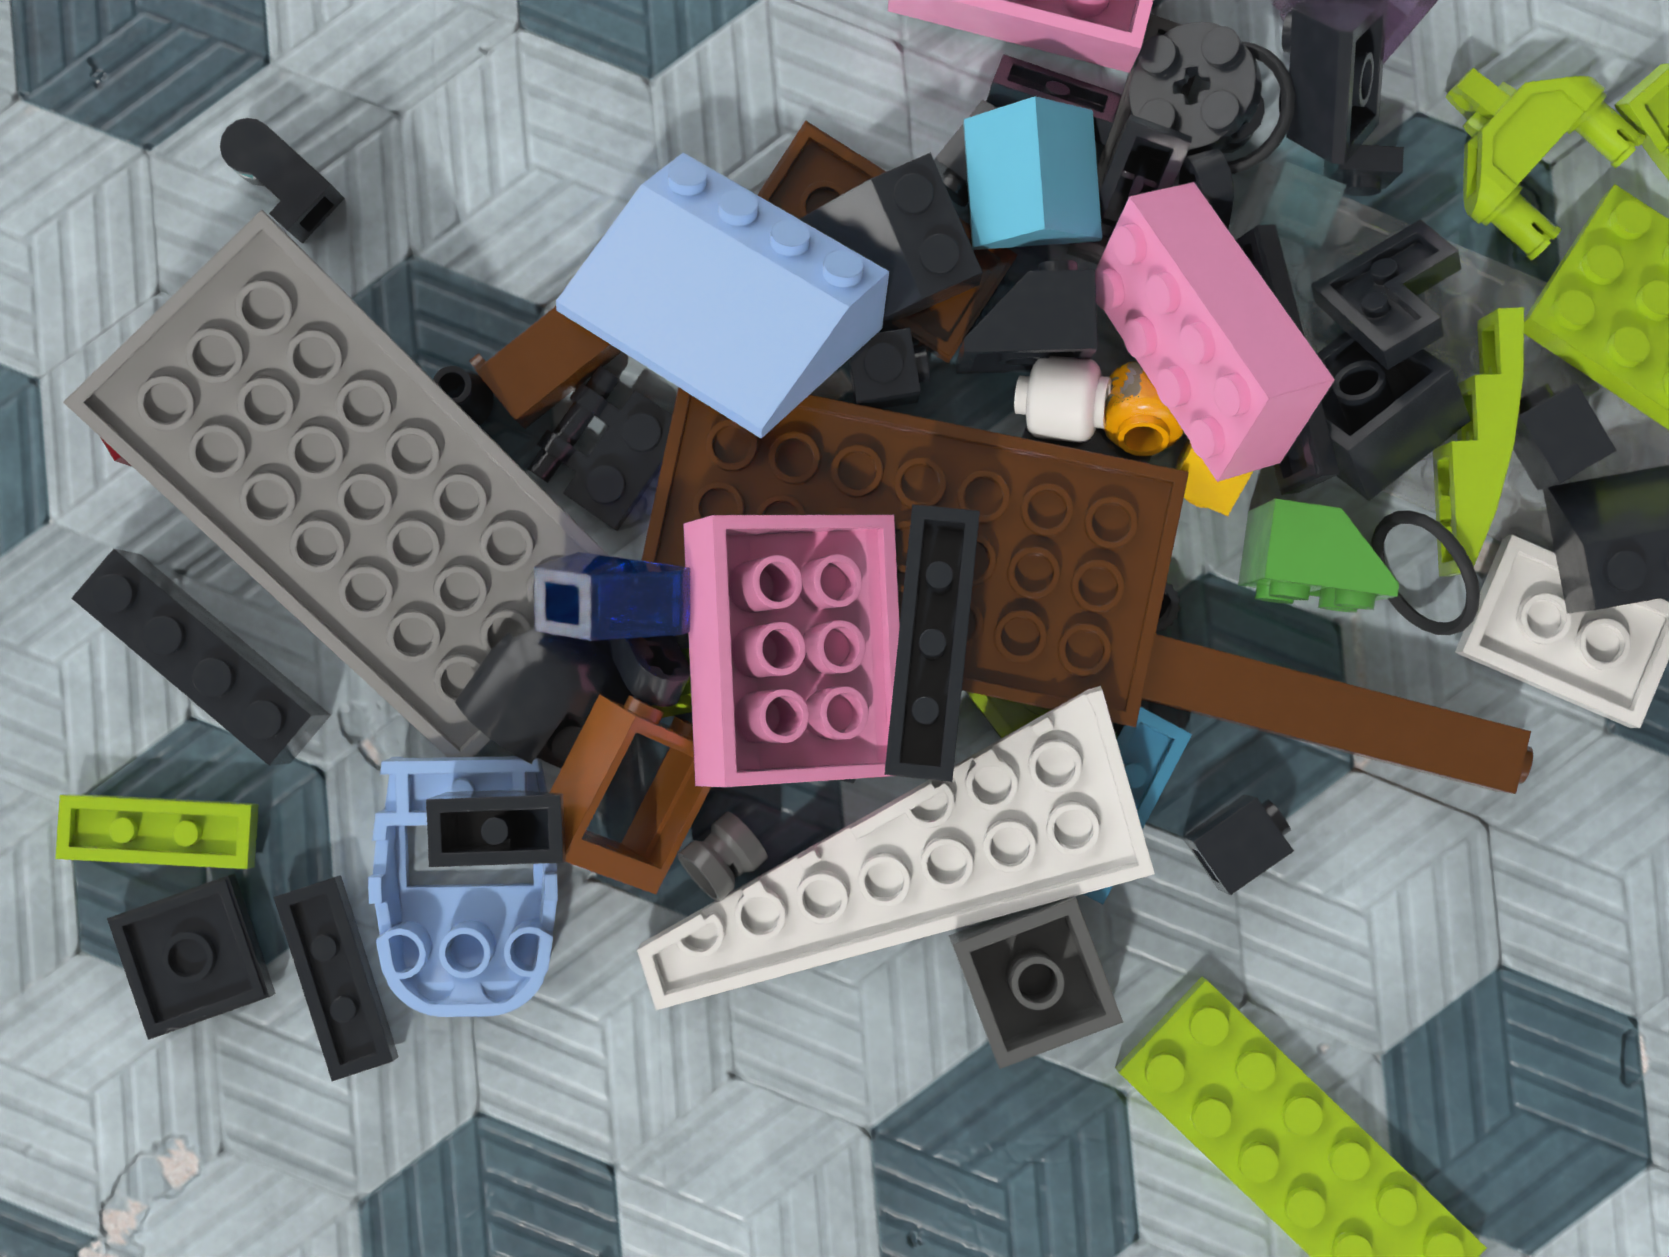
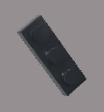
[273,875,399,1081]

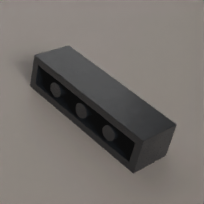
[884,504,980,782]
[71,548,331,766]

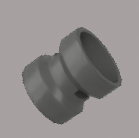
[677,812,768,902]

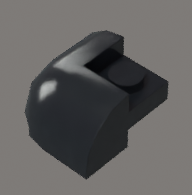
[455,617,634,769]

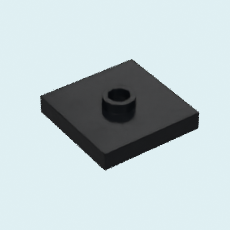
[107,874,276,1040]

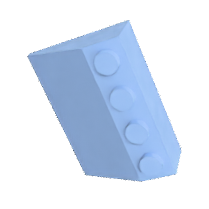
[556,153,889,438]

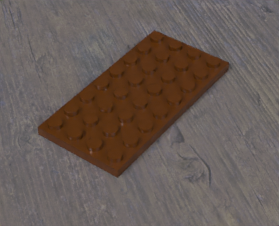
[629,387,1189,727]

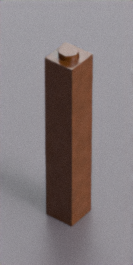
[1142,634,1533,794]

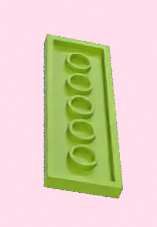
[1115,976,1487,1257]

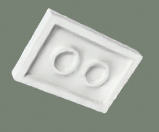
[1455,535,1669,728]

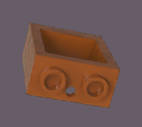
[549,695,711,895]

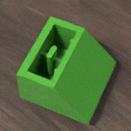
[1238,498,1399,613]

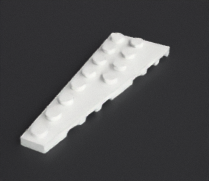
[637,686,1155,1010]

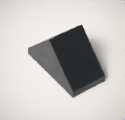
[1099,114,1192,238]

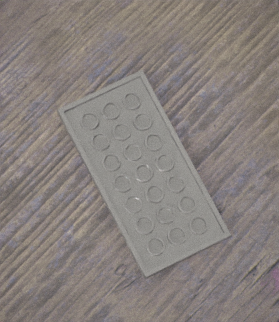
[63,210,636,757]

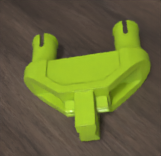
[1445,68,1646,260]

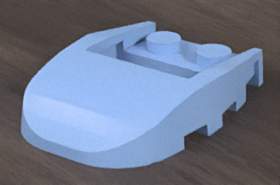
[368,756,558,1017]

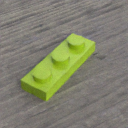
[55,794,259,869]

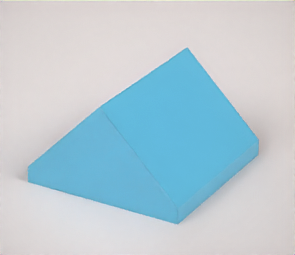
[963,96,1102,250]

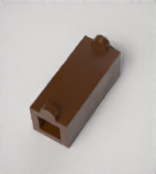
[469,306,622,429]

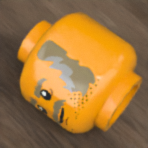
[1104,361,1184,456]

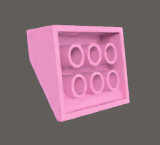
[683,515,900,787]

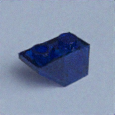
[534,552,690,640]

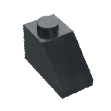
[426,790,566,867]

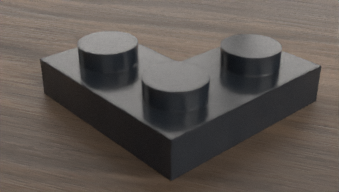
[1311,219,1461,370]

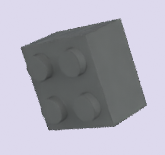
[949,897,1123,1069]

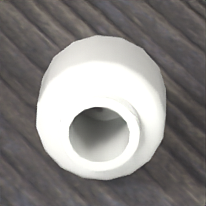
[1014,355,1111,443]

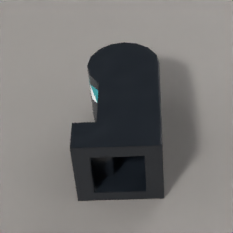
[220,118,345,244]

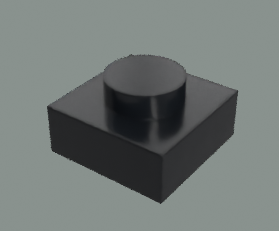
[1323,145,1404,196]

